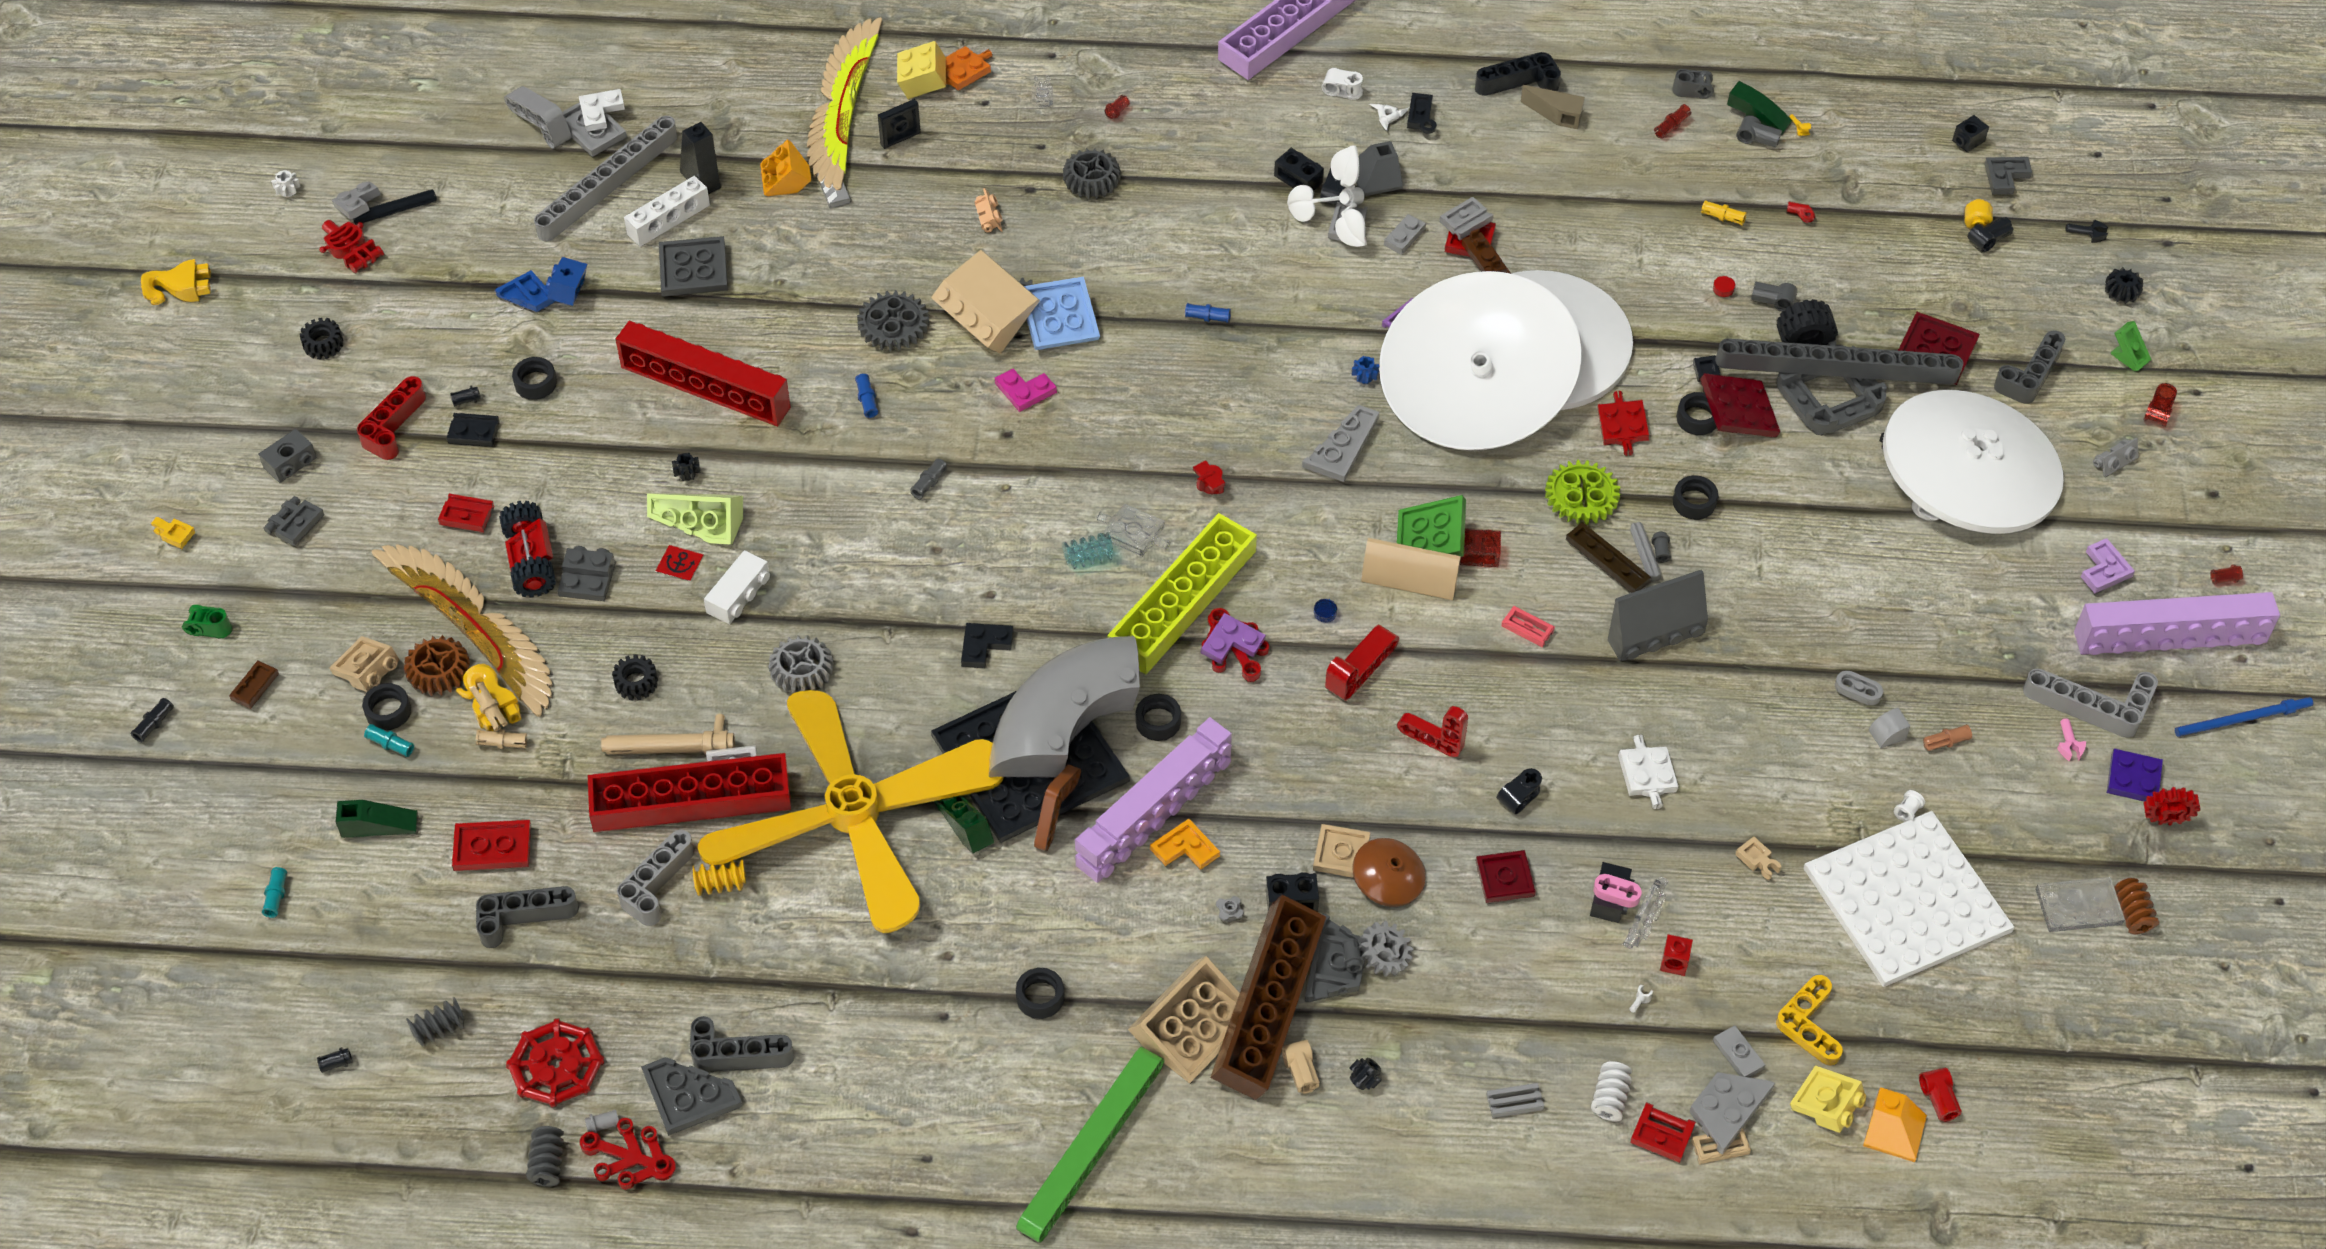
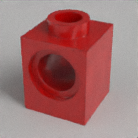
[1660,934,1693,976]

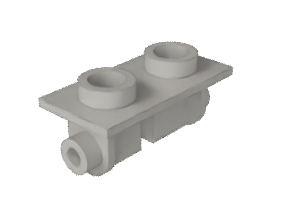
[2093,438,2139,477]

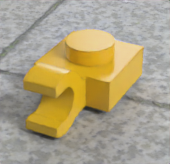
[151,517,195,549]

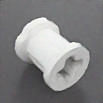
[1893,790,1925,822]

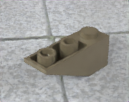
[1521,85,1585,129]

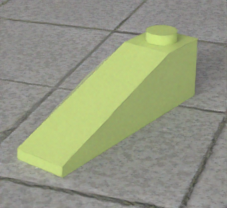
[647,493,743,544]

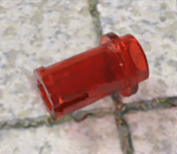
[1104,95,1130,119]
[2210,564,2243,585]

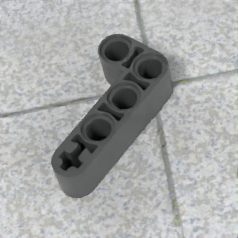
[1994,331,2066,404]
[476,886,579,948]
[690,1016,794,1072]

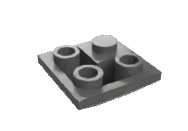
[1356,141,1403,197]

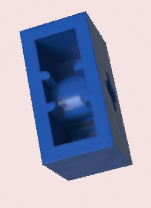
[545,257,588,306]

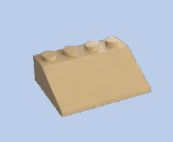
[931,250,1040,354]
[1128,956,1240,1083]

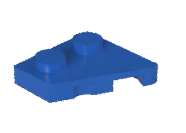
[495,270,556,312]

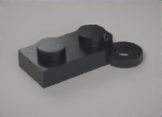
[1407,92,1437,134]

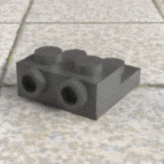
[557,546,615,602]

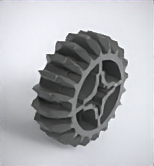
[1063,148,1120,199]

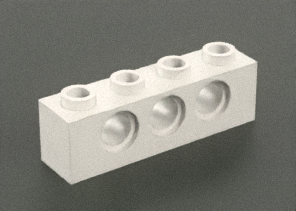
[624,176,710,247]

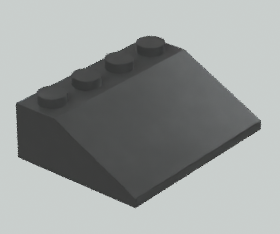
[1607,569,1708,662]

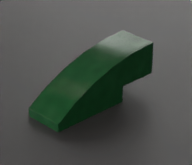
[1727,81,1792,136]

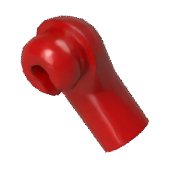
[1786,201,1815,223]

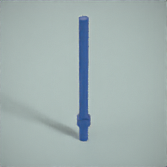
[2175,697,2313,737]

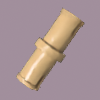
[470,682,508,731]
[476,729,527,749]

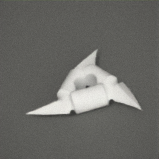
[1369,104,1410,131]

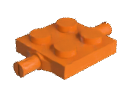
[946,46,992,91]

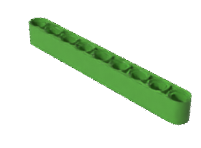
[1016,1047,1165,1243]

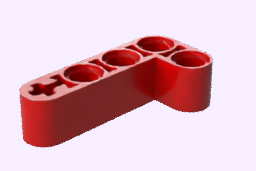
[357,376,426,460]
[1325,624,1400,701]

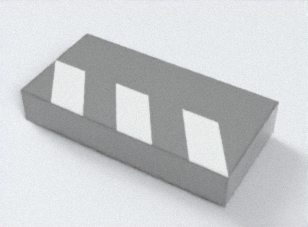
[817,173,850,208]

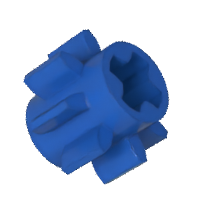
[1351,356,1380,384]

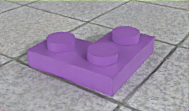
[1200,613,1266,664]

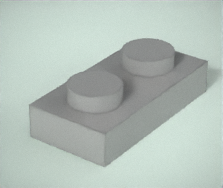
[1384,214,1426,255]

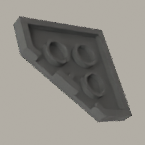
[641,1057,743,1136]

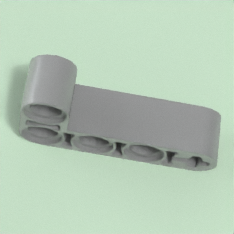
[504,86,572,149]
[617,830,694,926]

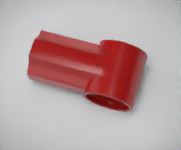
[1919,1067,1962,1122]

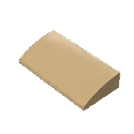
[1361,538,1461,600]

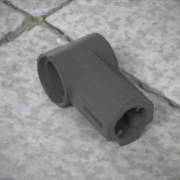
[1736,116,1782,148]
[1751,281,1798,312]

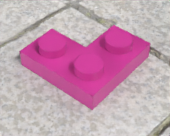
[995,368,1057,412]

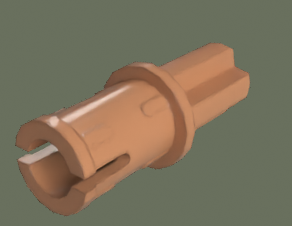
[1923,724,1972,751]

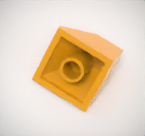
[1863,1087,1927,1162]

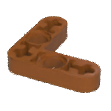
[1034,765,1081,851]

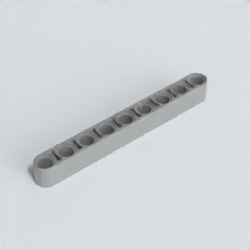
[534,116,678,241]

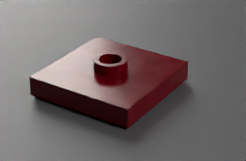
[1475,850,1536,903]

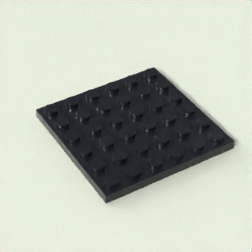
[931,691,1130,843]

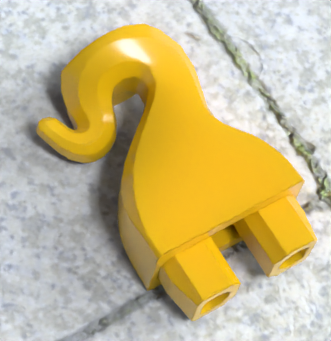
[141,259,211,305]
[456,664,521,731]

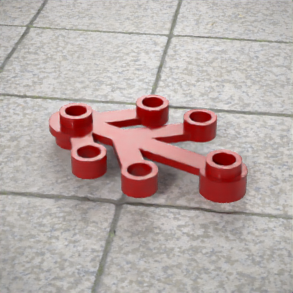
[1201,608,1269,682]
[579,1118,676,1190]

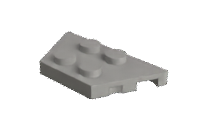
[1690,1072,1775,1155]

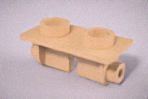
[975,188,1003,232]

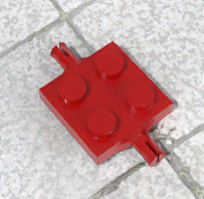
[1597,391,1649,456]

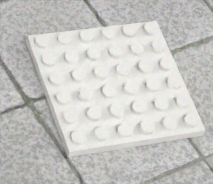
[1803,811,2014,987]

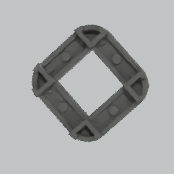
[1776,341,1887,435]

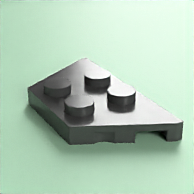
[1305,913,1365,1002]

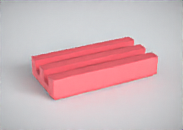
[1501,606,1555,648]

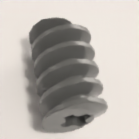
[406,997,465,1047]
[526,1126,564,1187]

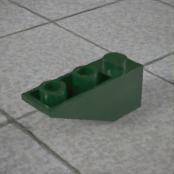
[934,795,994,854]
[335,800,418,838]

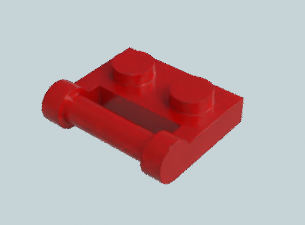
[1630,1102,1696,1163]

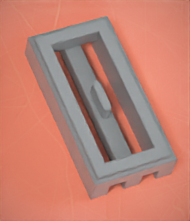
[1486,1083,1544,1118]

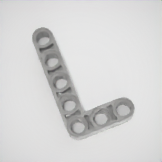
[2023,669,2158,738]

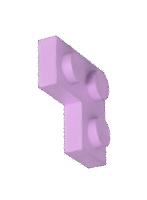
[2081,538,2135,594]

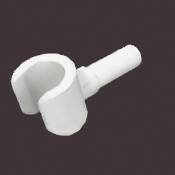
[1629,985,1653,1013]

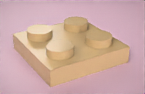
[1313,824,1371,878]

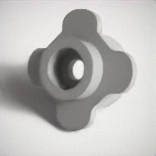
[1216,896,1243,922]

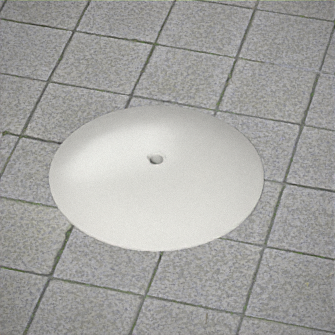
[1379,271,1582,450]

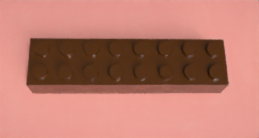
[1210,895,1326,1100]

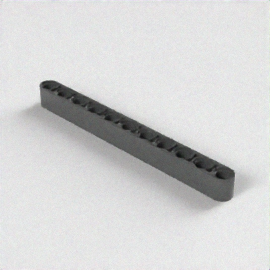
[1715,339,1963,385]

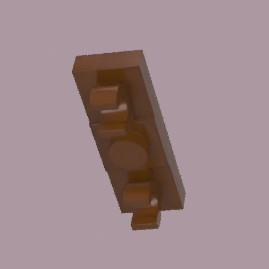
[1462,229,1511,274]

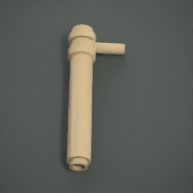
[601,714,735,755]

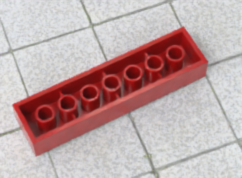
[615,320,791,427]
[587,753,791,832]

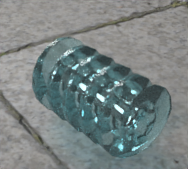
[1062,531,1113,570]

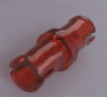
[1654,104,1692,139]

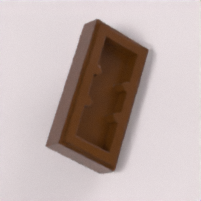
[229,660,279,709]

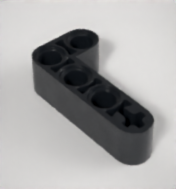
[1475,52,1561,96]

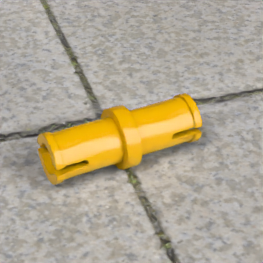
[1701,200,1747,226]

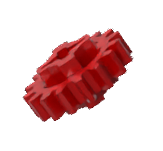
[2143,787,2201,826]

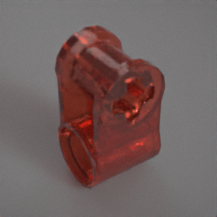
[2143,383,2177,427]

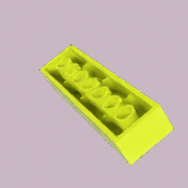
[1107,513,1257,675]

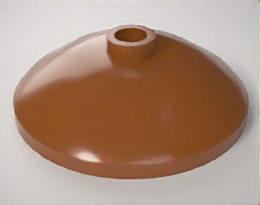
[1352,838,1426,907]

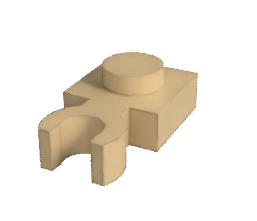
[1735,837,1782,880]

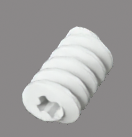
[1591,1061,1632,1122]

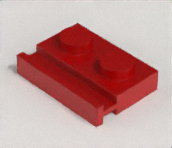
[438,493,495,533]

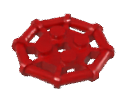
[506,1018,605,1107]

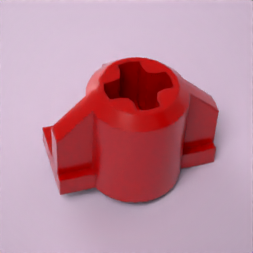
[1193,460,1225,495]

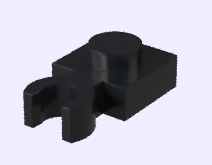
[1693,355,1721,393]

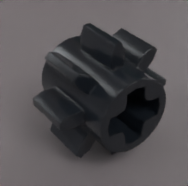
[672,453,701,481]
[1349,1058,1382,1090]

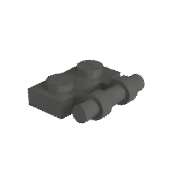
[263,496,324,546]

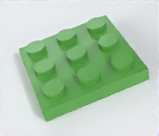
[1397,495,1466,557]

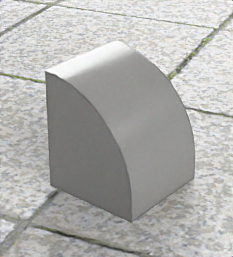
[1869,708,1910,749]

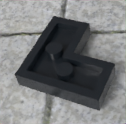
[961,623,1014,668]

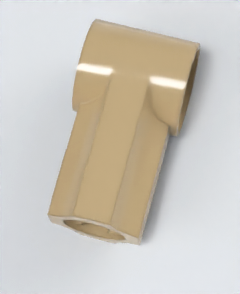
[1281,1040,1319,1094]

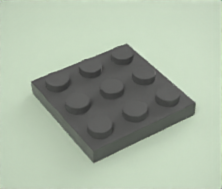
[659,236,728,296]

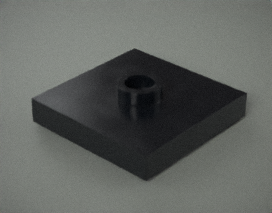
[878,99,921,149]

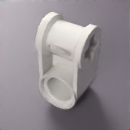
[1322,68,1363,100]

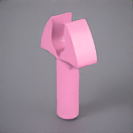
[2057,718,2086,761]

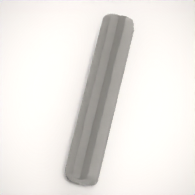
[1630,522,1661,582]

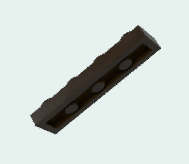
[1566,522,1651,593]

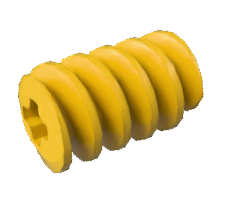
[693,859,746,896]

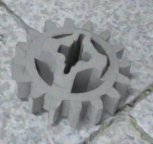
[1359,921,1413,977]

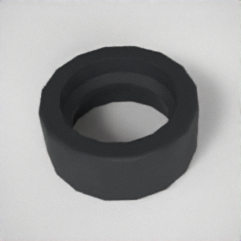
[512,357,557,400]
[1676,392,1717,435]
[1673,475,1718,520]
[362,683,411,730]
[1135,693,1181,741]
[1016,967,1065,1019]

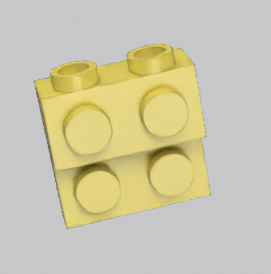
[1790,1066,1866,1133]

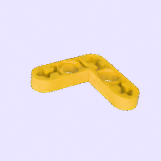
[1776,975,1843,1066]

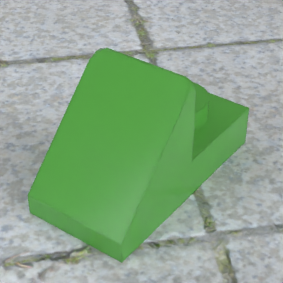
[2111,321,2152,371]

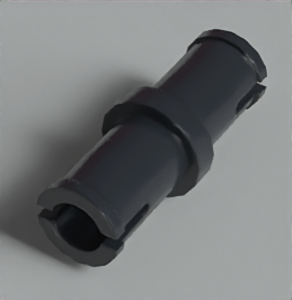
[130,698,174,743]

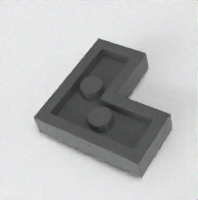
[1984,157,2032,195]

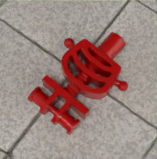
[319,220,384,274]

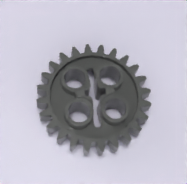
[857,290,929,351]

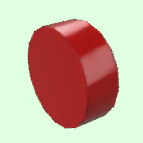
[1713,276,1736,297]

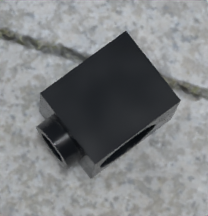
[1952,115,1989,153]

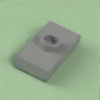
[1713,1026,1766,1077]

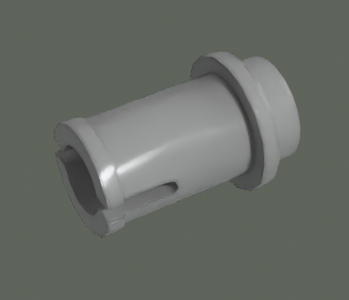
[585,1109,619,1133]

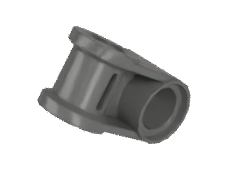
[1672,69,1714,99]

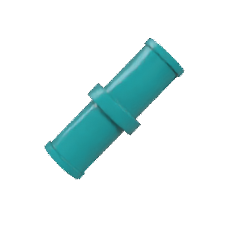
[364,724,415,757]
[261,867,288,918]

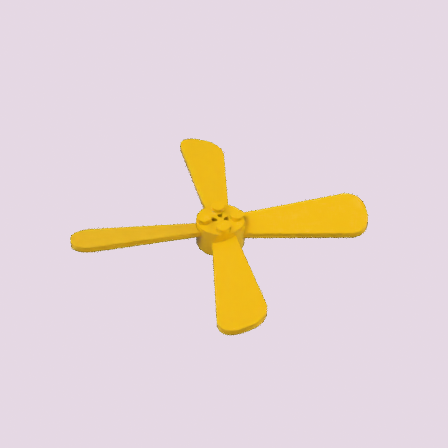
[698,690,1004,933]

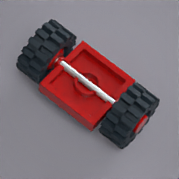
[499,501,556,598]

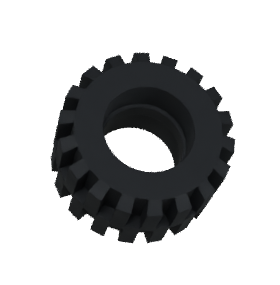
[1776,299,1838,346]

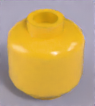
[1964,199,1993,229]

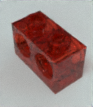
[1460,528,1501,567]

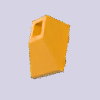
[760,139,811,196]

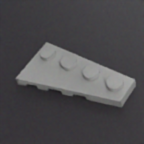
[1302,405,1379,482]

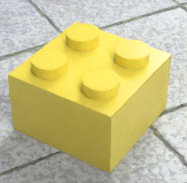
[897,41,946,99]

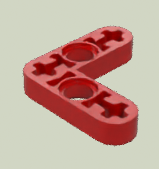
[1397,706,1469,757]

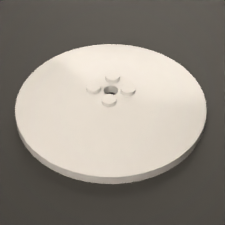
[1477,270,1633,410]
[1883,390,2064,534]

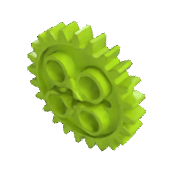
[1545,460,1620,525]

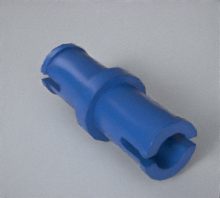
[1185,303,1231,323]
[855,373,878,418]

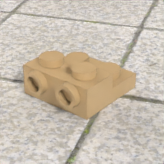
[329,636,400,692]

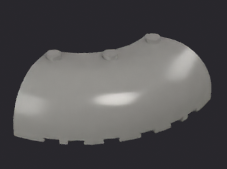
[989,636,1140,777]

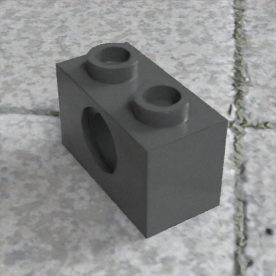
[258,429,317,483]

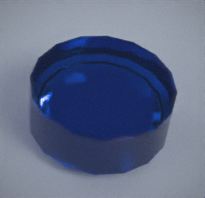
[1313,599,1337,623]

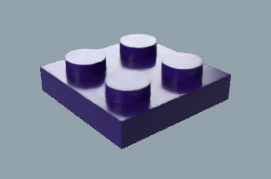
[2106,748,2163,801]

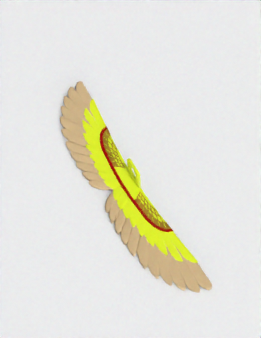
[807,17,882,190]

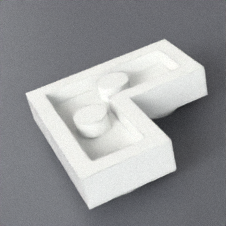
[579,89,625,132]

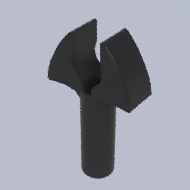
[2065,220,2108,243]

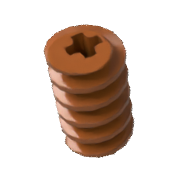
[2114,878,2160,935]

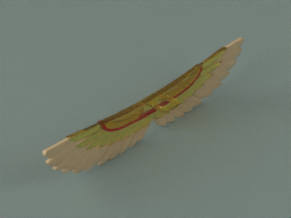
[372,544,553,717]

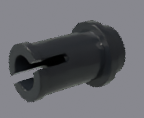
[450,385,481,407]
[317,1047,353,1073]

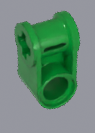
[182,605,233,639]

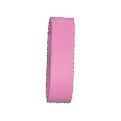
[1593,874,1642,908]

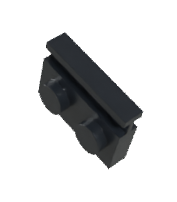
[447,413,500,447]

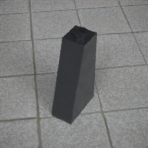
[680,122,721,195]

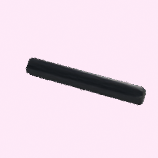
[353,189,437,225]

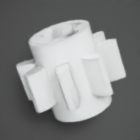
[271,170,300,197]

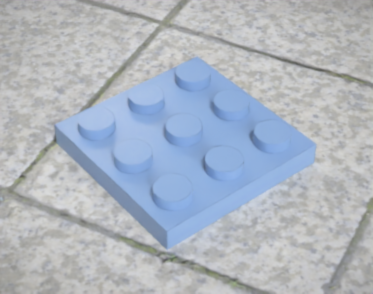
[1024,277,1100,350]

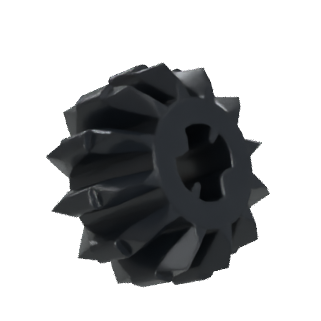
[2105,267,2144,304]

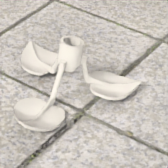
[1287,145,1367,247]

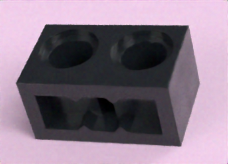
[1274,147,1324,191]
[1266,872,1319,912]

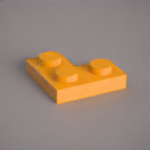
[1150,819,1220,870]

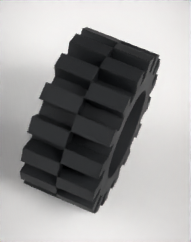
[300,318,344,360]
[612,654,658,701]

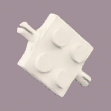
[1618,735,1678,809]

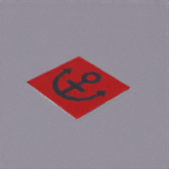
[655,545,704,581]

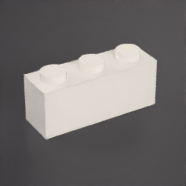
[704,550,770,625]

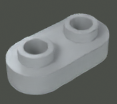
[1835,671,1883,705]

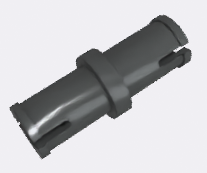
[910,458,947,499]

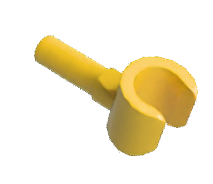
[1789,114,1811,136]

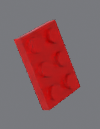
[452,820,531,871]

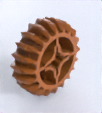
[404,635,470,696]

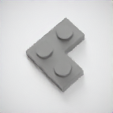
[332,181,381,220]

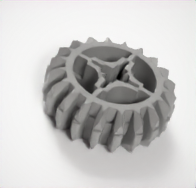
[768,635,834,693]

